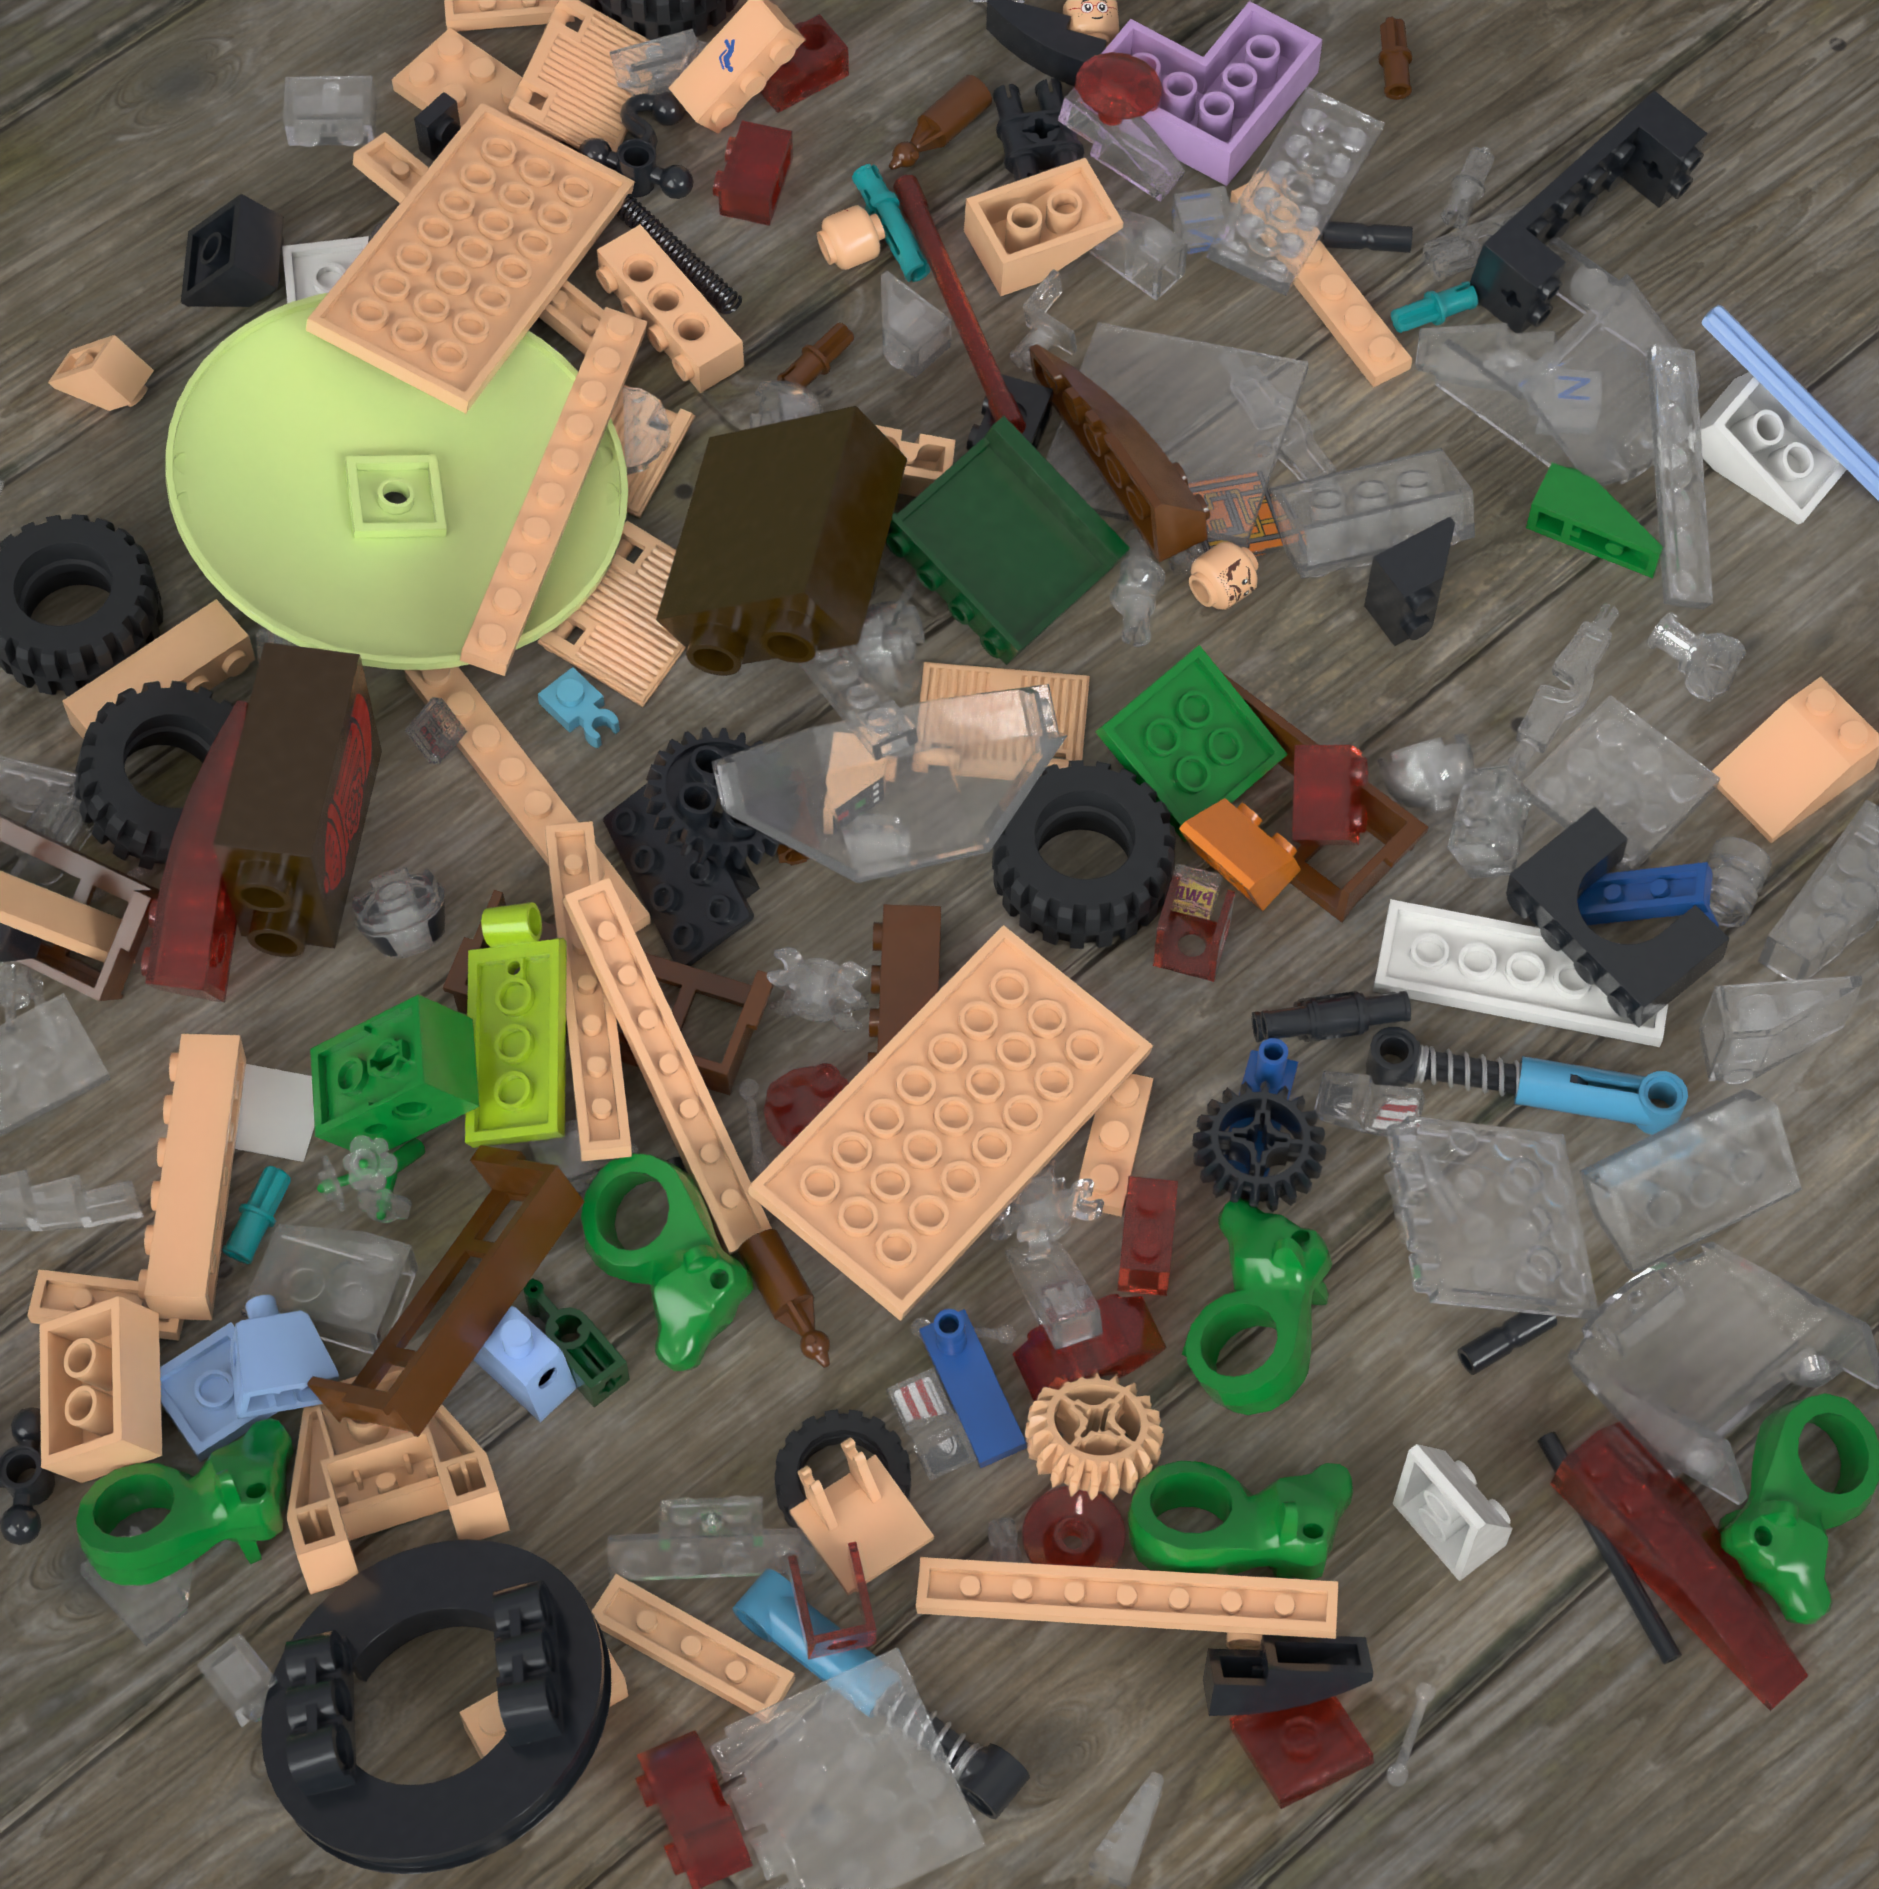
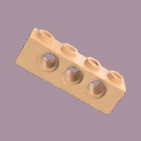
[596,224,744,393]

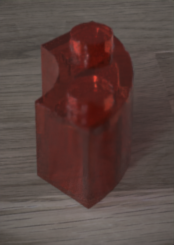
[1012,1294,1167,1401]
[635,1730,753,1889]

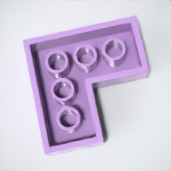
[1082,1,1323,186]

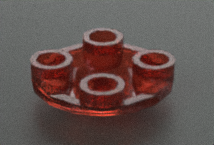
[1075,52,1162,126]
[764,1063,849,1148]

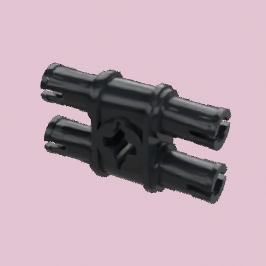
[992,78,1085,182]
[1251,991,1411,1042]

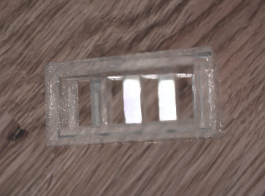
[1088,1772,1164,1888]

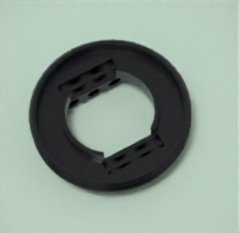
[261,1539,611,1874]

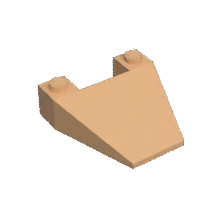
[287,1365,510,1595]

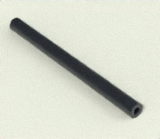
[1537,1432,1682,1665]

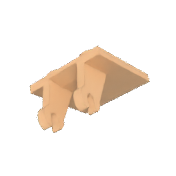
[790,1437,934,1596]

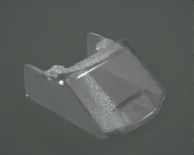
[1435,236,1701,486]
[1568,1241,1879,1505]

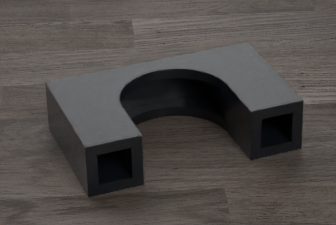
[1506,806,1729,1028]

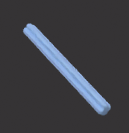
[1701,305,1879,501]

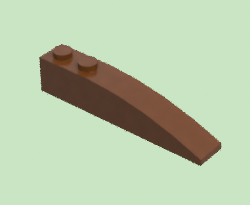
[1029,344,1210,563]

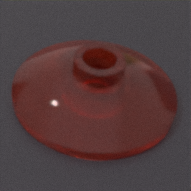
[1022,1486,1126,1568]

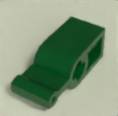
[523,1278,630,1408]

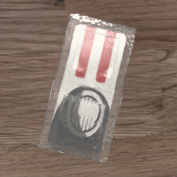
[1314,1071,1425,1141]
[885,1368,977,1481]

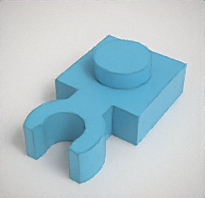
[538,667,620,748]

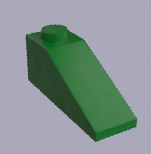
[1526,462,1663,579]

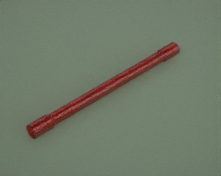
[893,175,1026,434]

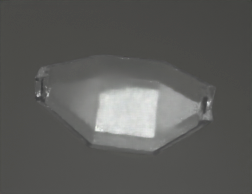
[711,684,1068,883]

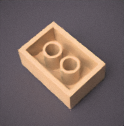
[40,1296,162,1483]

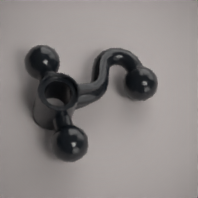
[579,92,694,199]
[0,1407,55,1545]

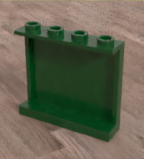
[885,416,1131,665]

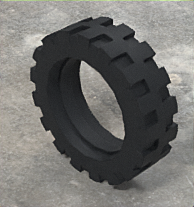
[774,1409,911,1543]

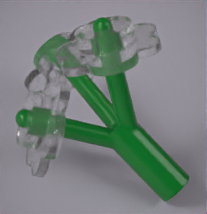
[317,1135,425,1223]

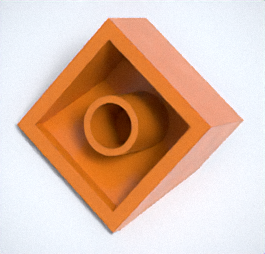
[1179,798,1301,912]

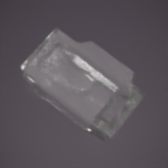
[609,29,699,96]

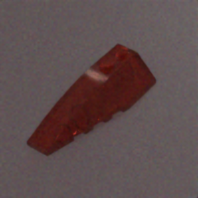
[141,701,249,1003]
[1550,1420,1808,1711]

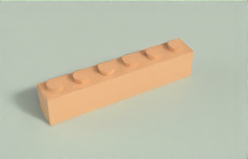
[138,1034,246,1320]

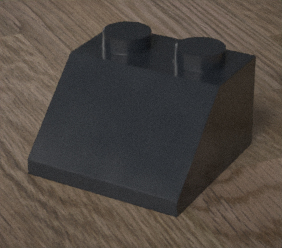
[181,194,284,307]
[1364,516,1455,646]

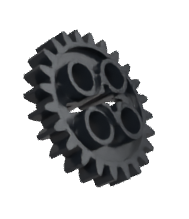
[644,727,800,869]

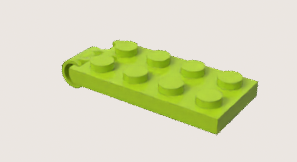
[465,902,567,1148]

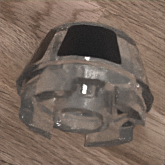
[352,867,445,959]

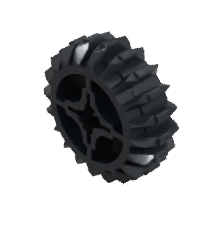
[1192,1080,1327,1213]

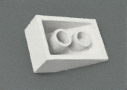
[1685,372,1847,524]
[1393,1444,1513,1581]

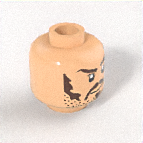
[1189,542,1258,610]

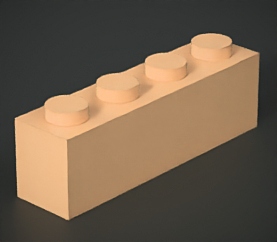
[63,599,255,739]

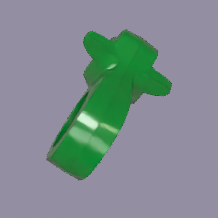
[581,1153,754,1371]
[1181,1198,1332,1415]
[1717,1393,1879,1625]
[76,1418,294,1586]
[1128,1461,1353,1580]

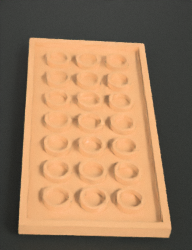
[306,102,635,414]
[748,925,1153,1321]

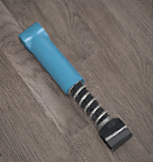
[1366,1027,1688,1136]
[732,1568,1030,1820]

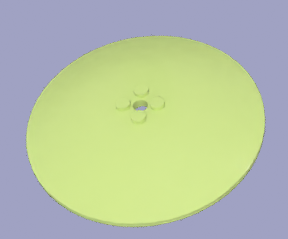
[165,293,628,670]

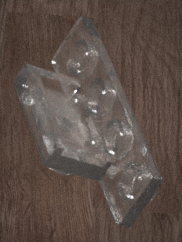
[607,1496,816,1581]

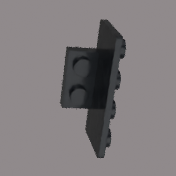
[603,783,760,966]

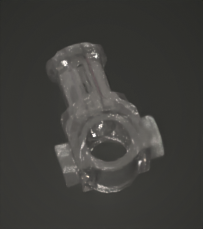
[1647,612,1746,702]

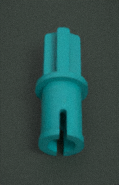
[1390,281,1478,333]
[222,1166,291,1264]

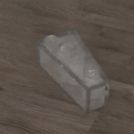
[1758,800,1879,987]

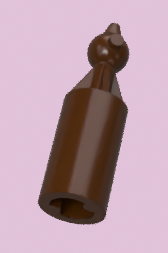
[889,75,992,170]
[738,1229,830,1368]

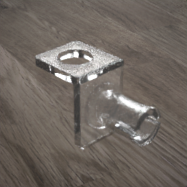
[1009,269,1077,373]

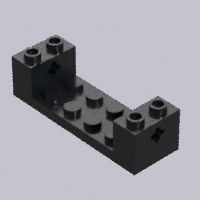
[1470,90,1708,336]

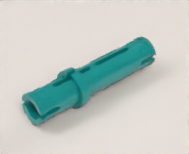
[852,164,931,282]

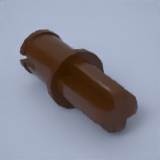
[1378,16,1413,100]
[777,323,855,398]

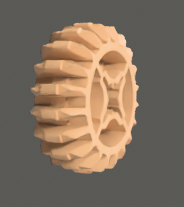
[1025,1369,1164,1501]

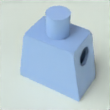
[230,1295,339,1419]
[474,1306,577,1422]

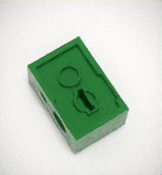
[310,994,480,1158]

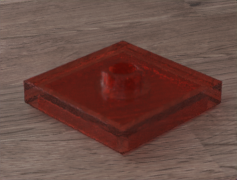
[1229,1696,1374,1809]

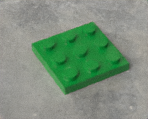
[1095,645,1288,842]

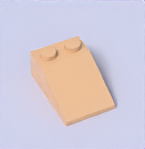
[964,158,1124,296]
[1708,677,1879,843]

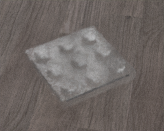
[1519,695,1720,872]

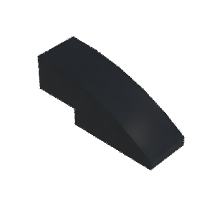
[986,0,1107,89]
[1203,1634,1373,1716]

